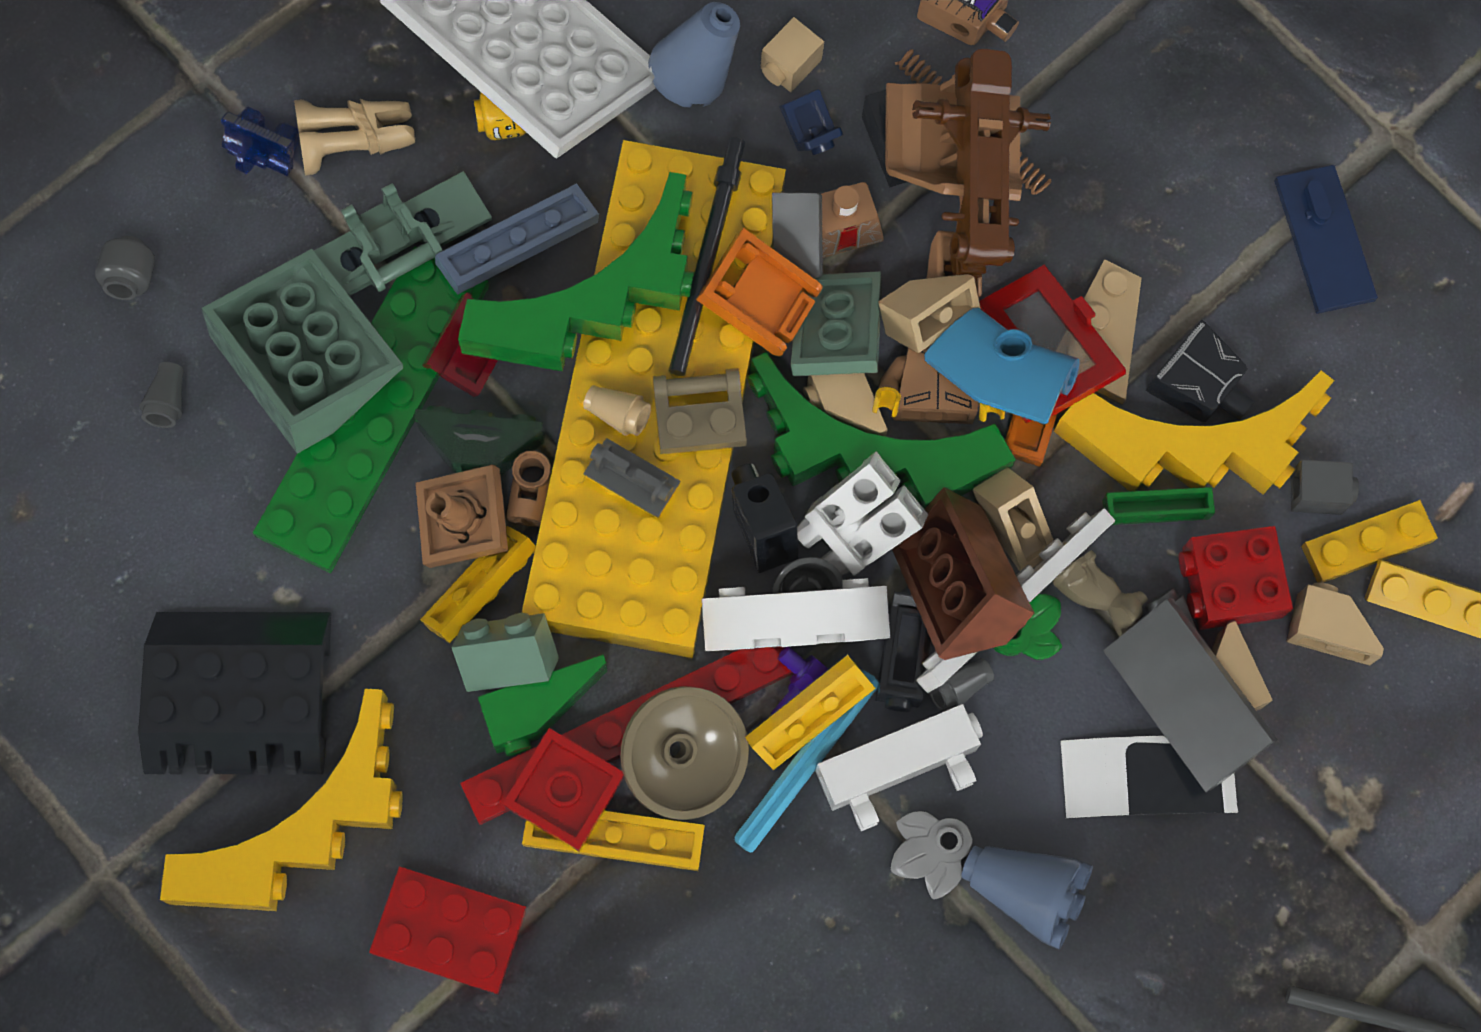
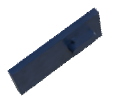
[1274,165,1378,314]

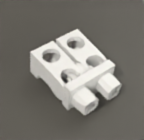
[797,452,928,575]

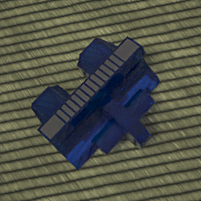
[221,106,298,176]

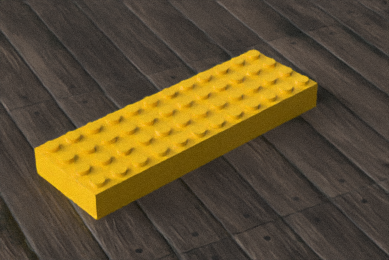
[522,140,786,658]

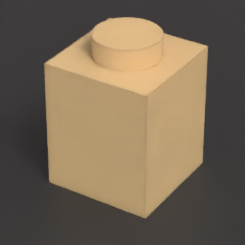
[761,17,824,92]

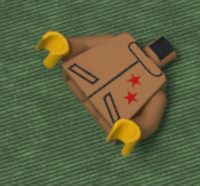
[872,344,1005,424]

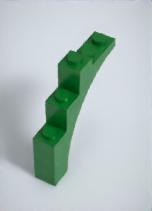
[458,172,694,372]
[747,352,1016,509]

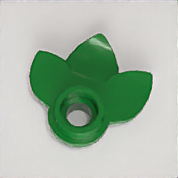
[993,594,1062,660]

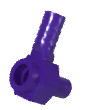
[771,646,828,715]

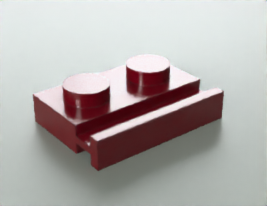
[422,292,498,397]

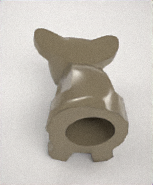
[1053,550,1148,637]

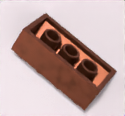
[892,487,1034,660]

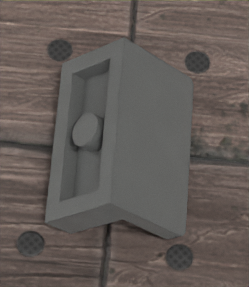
[772,190,823,278]

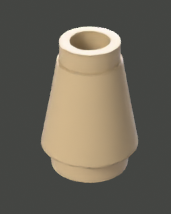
[583,385,651,436]

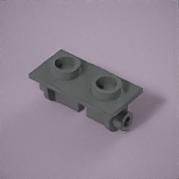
[583,438,681,518]

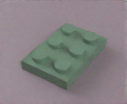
[791,271,882,376]

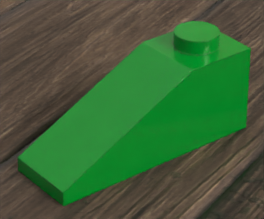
[478,655,607,756]

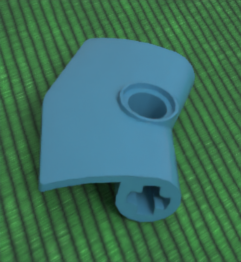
[924,308,1080,424]

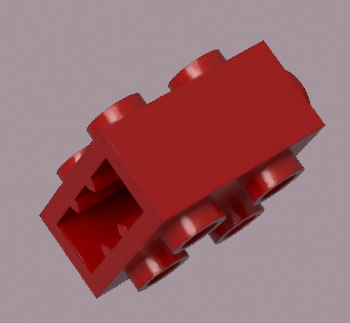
[1179,526,1293,630]

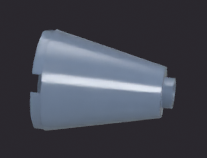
[648,2,740,108]

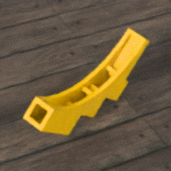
[1054,370,1335,495]
[160,689,403,911]

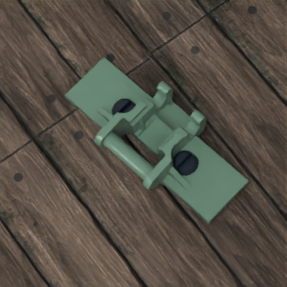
[314,171,492,296]

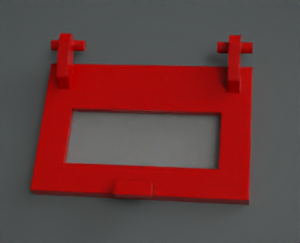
[979,264,1126,423]

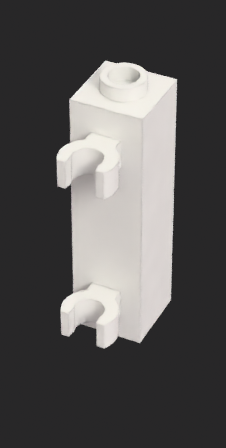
[815,704,983,832]

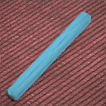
[735,670,879,853]

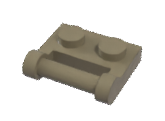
[653,368,747,454]

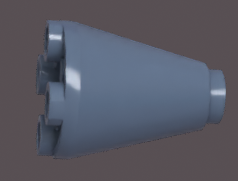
[962,846,1093,950]

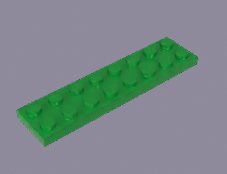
[253,246,489,573]

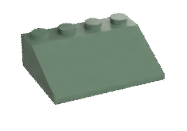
[202,249,403,454]

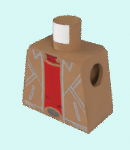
[821,182,884,258]

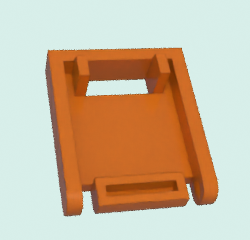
[696,228,823,356]

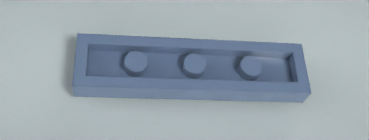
[435,183,599,295]

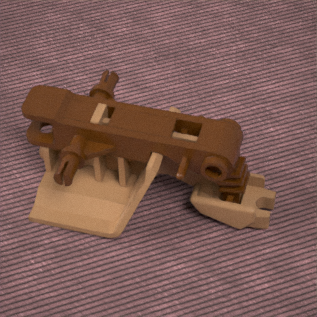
[885,49,1051,297]

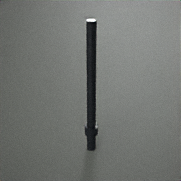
[668,137,745,376]

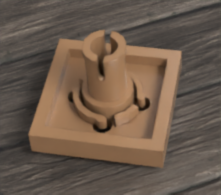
[416,465,508,568]

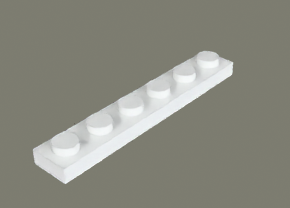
[916,508,1115,693]

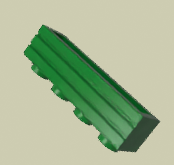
[1102,487,1215,525]

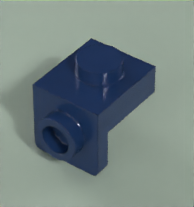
[779,89,843,155]

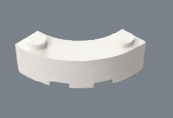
[702,578,890,651]

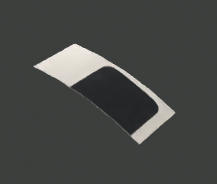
[1061,736,1238,818]

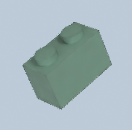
[451,613,559,692]

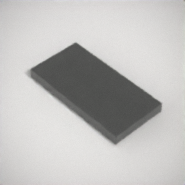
[1103,598,1278,792]

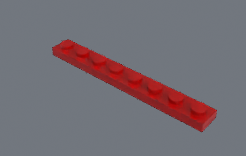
[460,646,793,825]

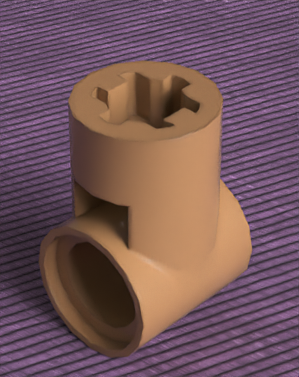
[506,451,552,527]

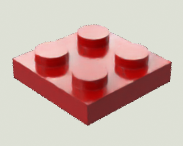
[502,728,624,852]

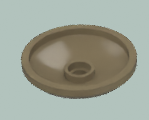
[621,686,749,820]

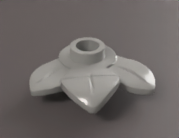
[891,811,973,899]

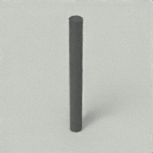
[1285,985,1467,1032]

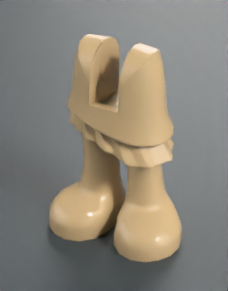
[294,99,415,176]

